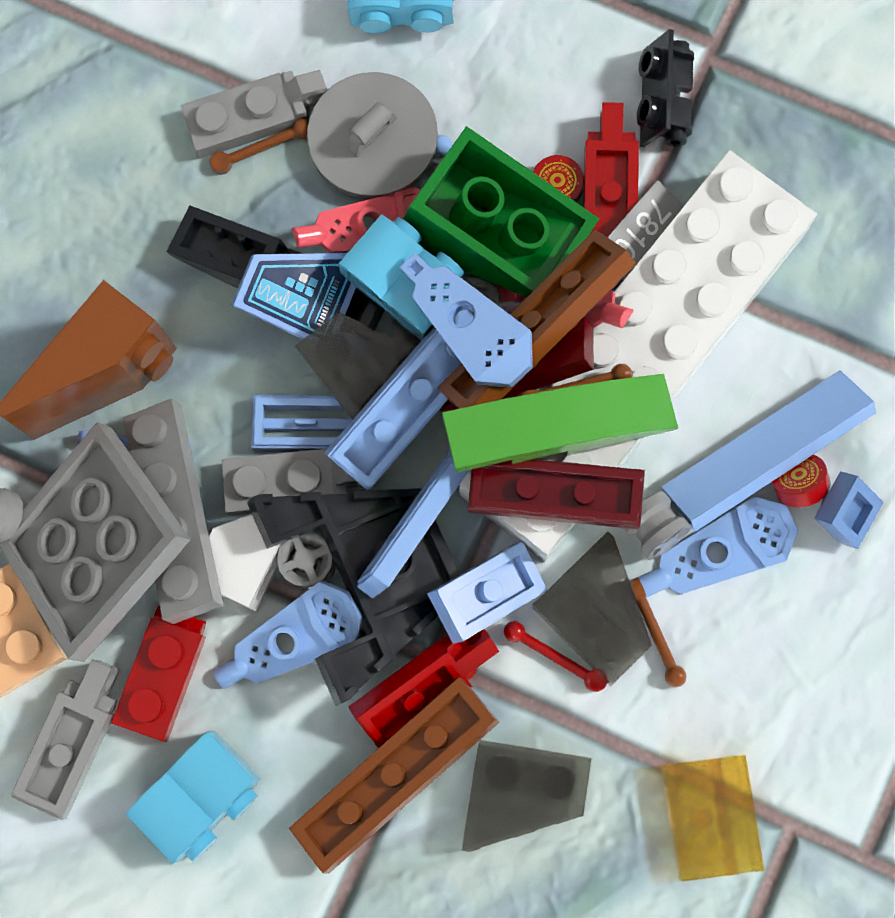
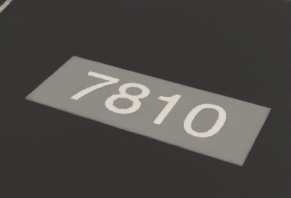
[608,180,684,280]

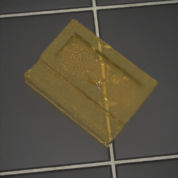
[662,755,764,881]

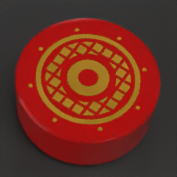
[533,155,584,203]
[772,455,831,508]

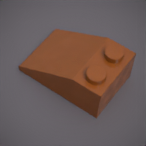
[0,280,177,440]

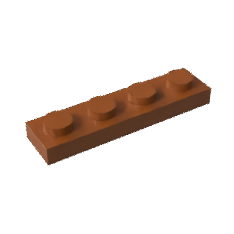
[437,229,636,409]
[288,677,500,874]

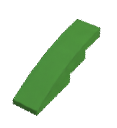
[442,374,678,473]

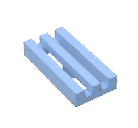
[251,395,362,452]

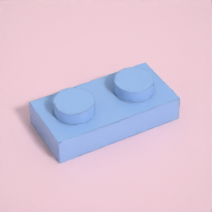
[427,541,548,644]

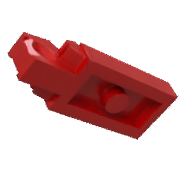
[583,102,639,237]
[111,605,206,742]
[348,629,499,748]

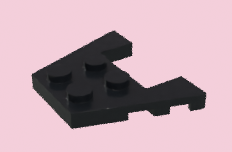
[247,488,460,706]

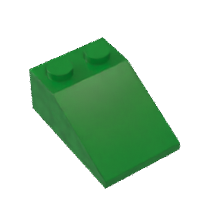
[403,126,599,297]

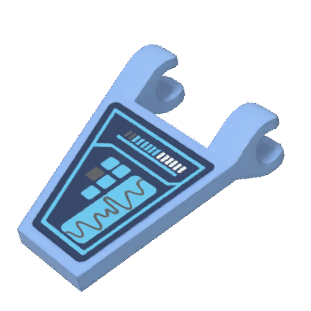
[231,253,373,365]

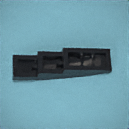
[166,205,385,342]

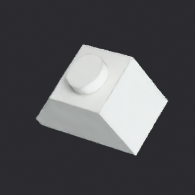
[209,514,282,612]

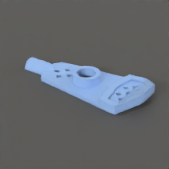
[399,252,533,388]
[638,496,798,598]
[214,580,363,689]

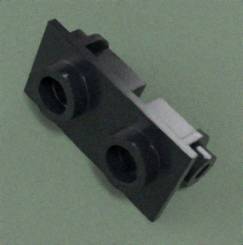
[637,29,694,147]

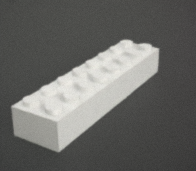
[459,150,817,563]

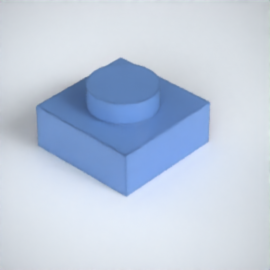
[814,471,883,549]

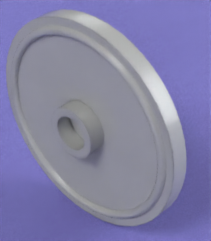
[307,72,438,199]

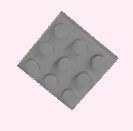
[0,422,191,662]

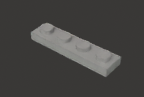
[123,399,223,624]

